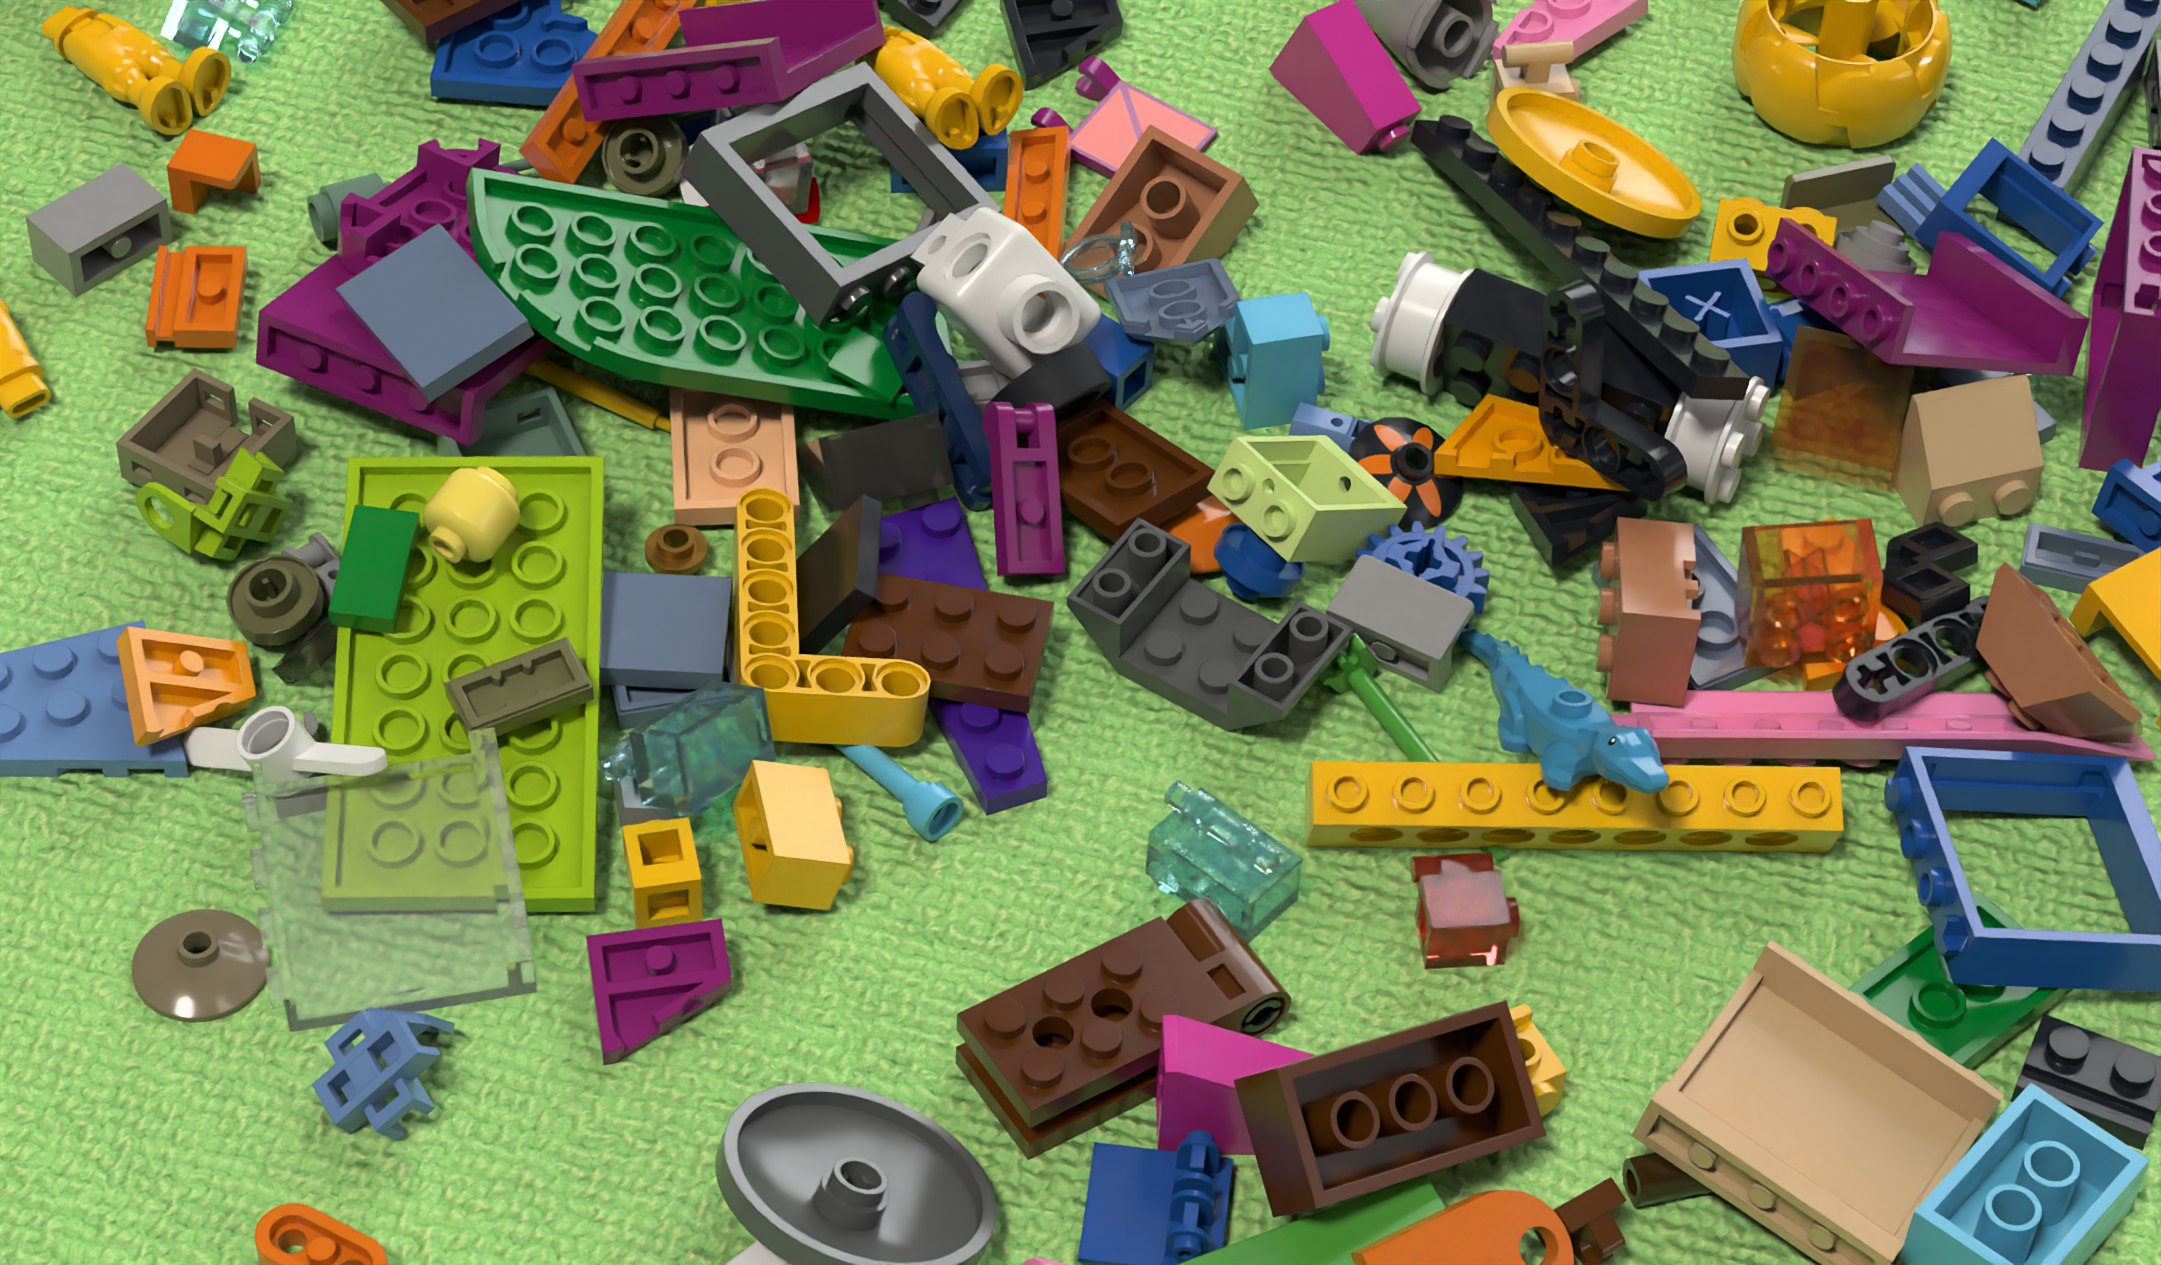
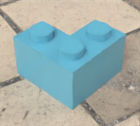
[1213,292,1330,431]

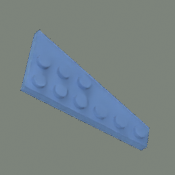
[0,620,189,778]

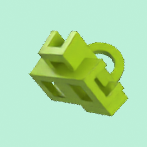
[135,447,293,562]

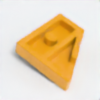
[116,626,256,747]

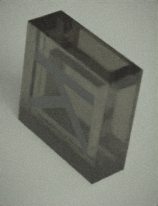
[271,616,338,685]

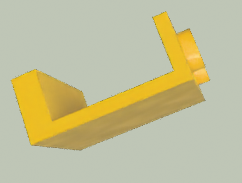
[2069,547,2161,729]

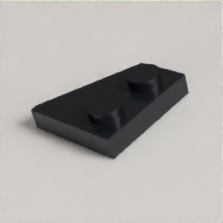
[999,0,1123,91]
[1509,481,1648,567]

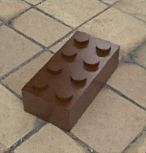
[1234,1000,1546,1218]

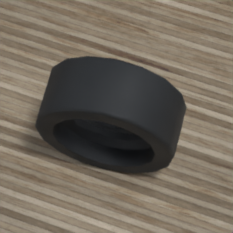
[990,342,1112,444]

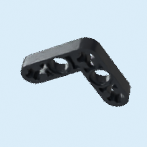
[1538,280,1688,502]

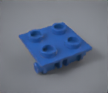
[1078,1130,1233,1265]

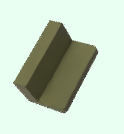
[1779,154,1907,243]

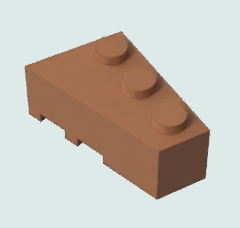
[1596,517,1701,707]

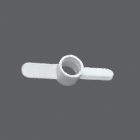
[182,706,388,791]

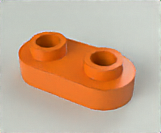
[255,1203,388,1265]

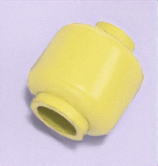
[423,466,520,563]

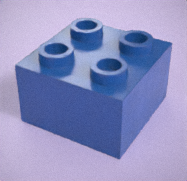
[1638,258,1784,392]

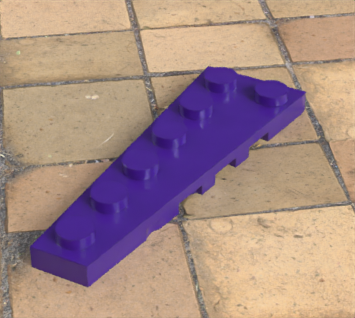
[878,496,1048,816]

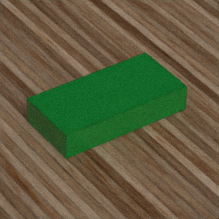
[328,505,421,634]

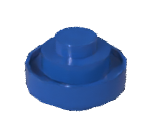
[1214,523,1305,600]

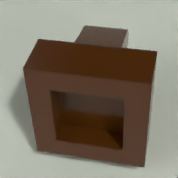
[1534,1177,1627,1265]

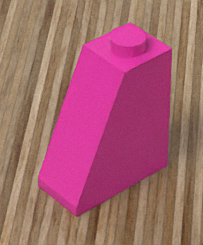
[1269,0,1422,155]
[1155,1015,1315,1155]

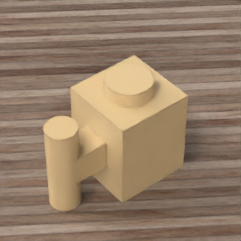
[1489,40,1580,108]

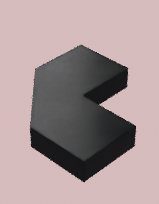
[1880,521,1978,623]

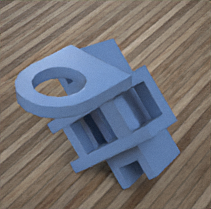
[312,1007,455,1141]

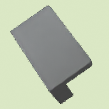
[1326,554,1473,694]

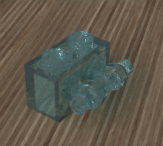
[160,0,294,64]
[601,680,776,816]
[1145,781,1303,944]

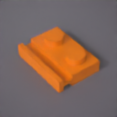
[145,245,248,348]

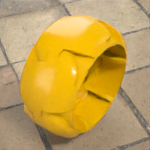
[1731,0,1953,149]

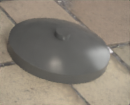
[715,1082,997,1265]

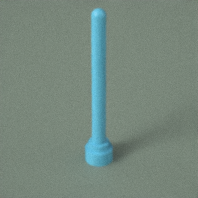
[833,744,963,841]

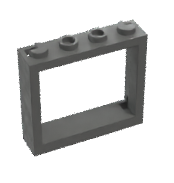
[680,61,1003,326]

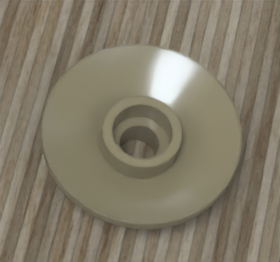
[132,909,270,1023]

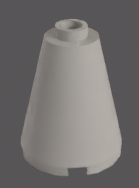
[1353,0,1499,89]

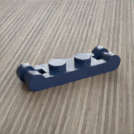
[882,292,993,511]

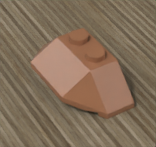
[1975,562,2142,743]

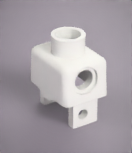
[910,207,1101,379]

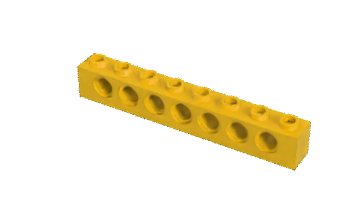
[1305,761,1844,853]

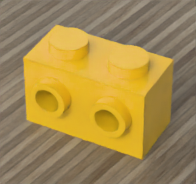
[1708,197,1837,299]
[732,760,854,910]

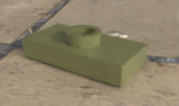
[444,637,594,746]

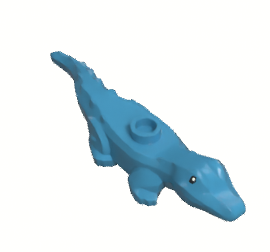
[1459,629,1669,794]

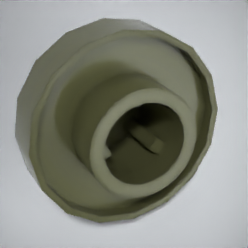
[601,114,689,198]
[226,554,325,645]

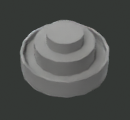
[1833,220,1918,274]

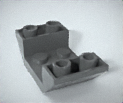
[1067,518,1353,731]

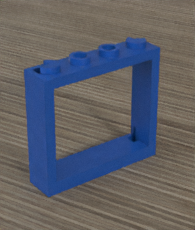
[1884,746,2161,992]

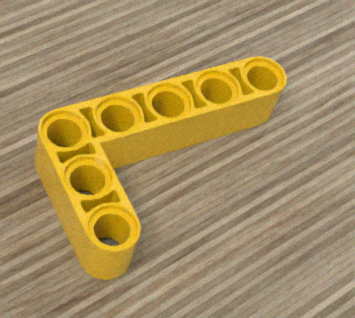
[732,487,931,747]

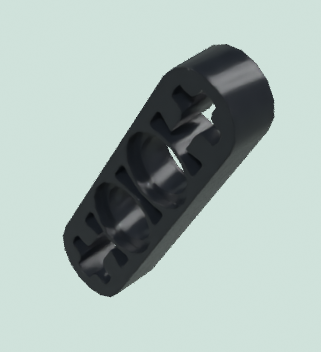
[1832,596,1989,722]

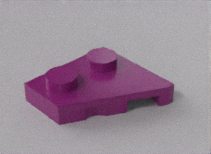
[586,919,731,1065]

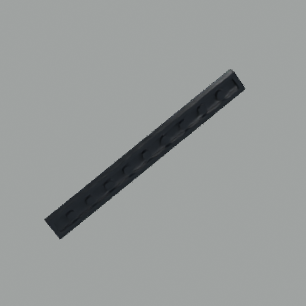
[1410,115,1751,400]

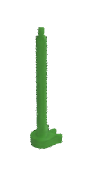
[1318,633,1508,863]

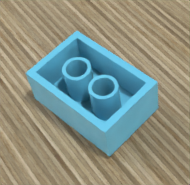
[1899,1083,2150,1265]

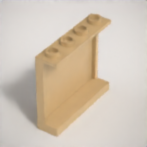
[1631,939,2005,1265]

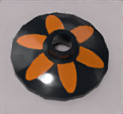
[1348,417,1463,530]

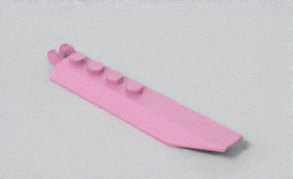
[1609,690,2156,767]

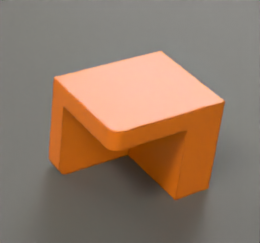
[166,128,261,215]

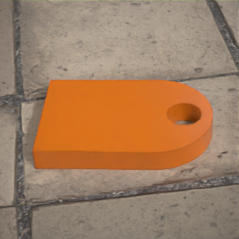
[1350,1190,1574,1265]

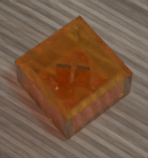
[1770,324,1916,472]
[1734,519,1883,668]

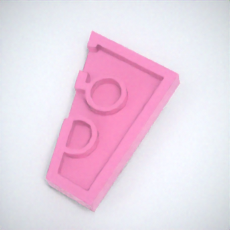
[1492,0,1648,65]

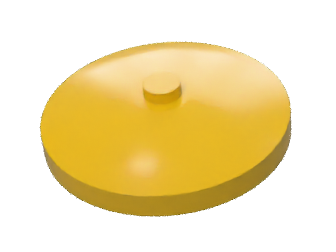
[1485,87,1702,239]

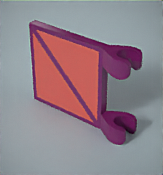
[1030,56,1218,179]

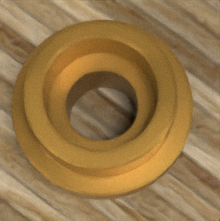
[645,524,708,576]

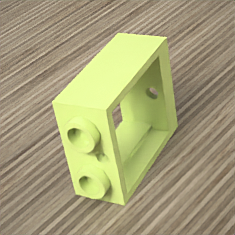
[1207,435,1408,562]

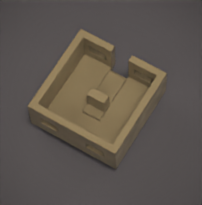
[116,368,298,505]

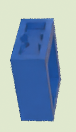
[1914,137,2104,299]

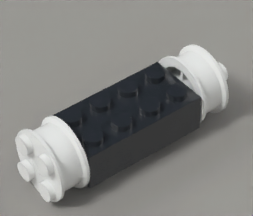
[1370,250,1770,505]

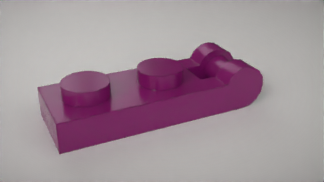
[982,402,1065,577]

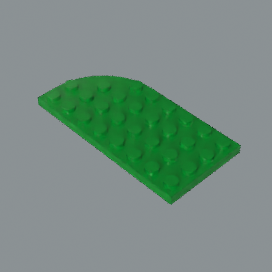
[465,167,952,425]

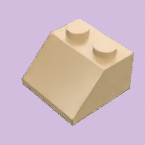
[1890,373,2044,528]

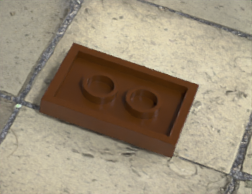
[1017,398,1215,543]
[841,572,1054,713]

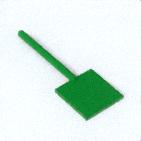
[826,285,920,404]

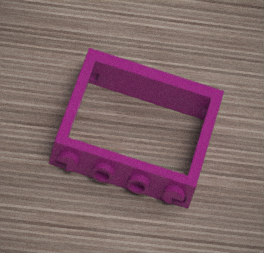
[2078,146,2161,472]

